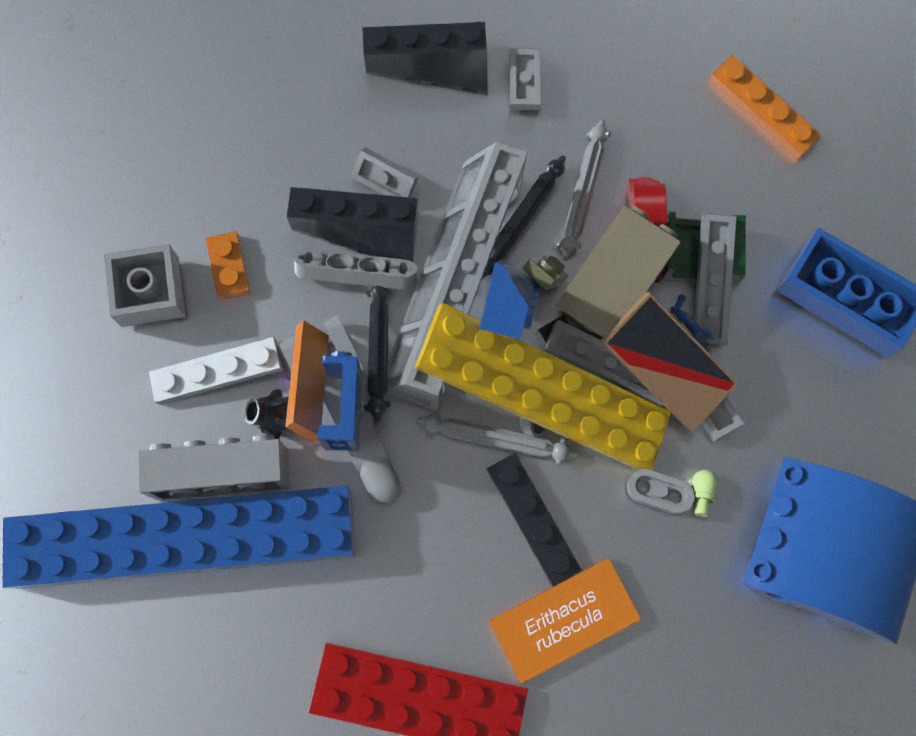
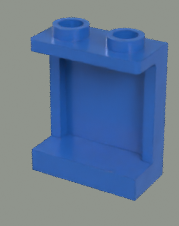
[318,351,363,451]

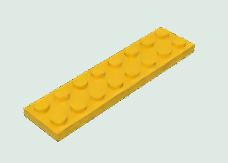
[414,303,671,470]

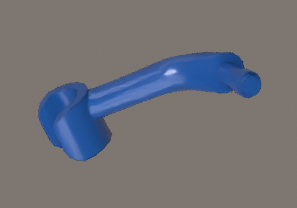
[670,294,715,353]

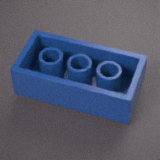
[776,228,916,358]

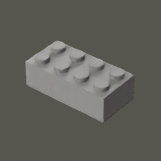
[139,435,290,500]

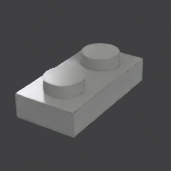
[509,49,541,110]
[351,147,419,198]

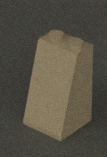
[555,205,680,340]

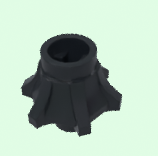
[244,389,289,439]

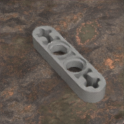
[294,249,418,290]

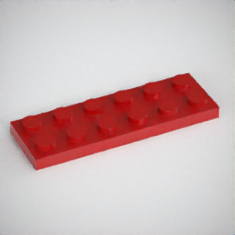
[309,643,528,736]

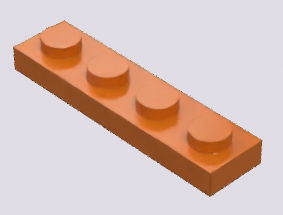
[709,55,822,160]

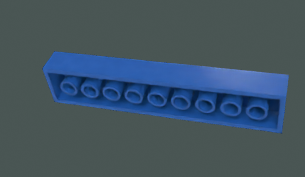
[2,485,356,589]

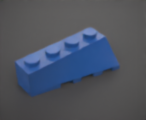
[479,262,541,339]

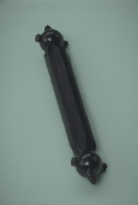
[482,155,566,279]
[363,286,393,423]

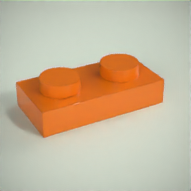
[205,231,251,300]

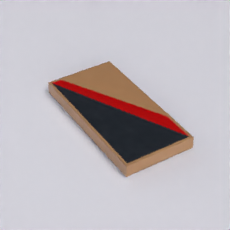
[600,292,738,432]

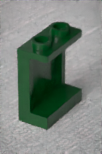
[662,211,746,286]

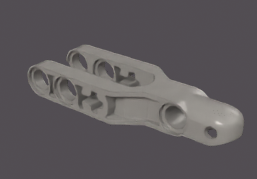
[278,315,401,504]

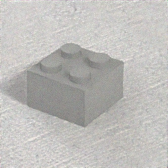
[104,244,186,327]

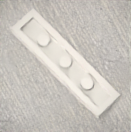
[149,337,283,405]

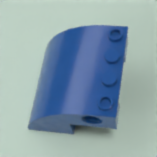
[743,457,916,645]

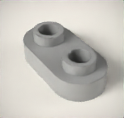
[627,469,694,514]

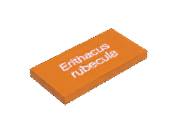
[489,558,642,684]

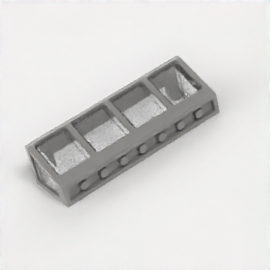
[386,142,527,411]

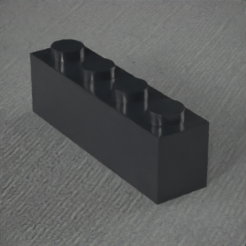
[362,22,488,95]
[287,187,419,263]

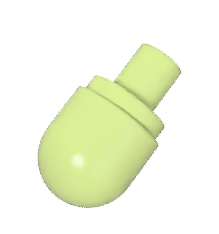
[691,470,719,517]

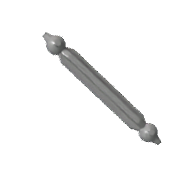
[556,120,611,261]
[416,410,578,466]

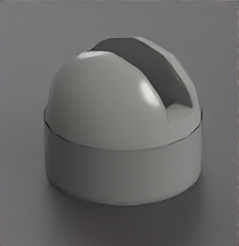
[519,417,546,437]

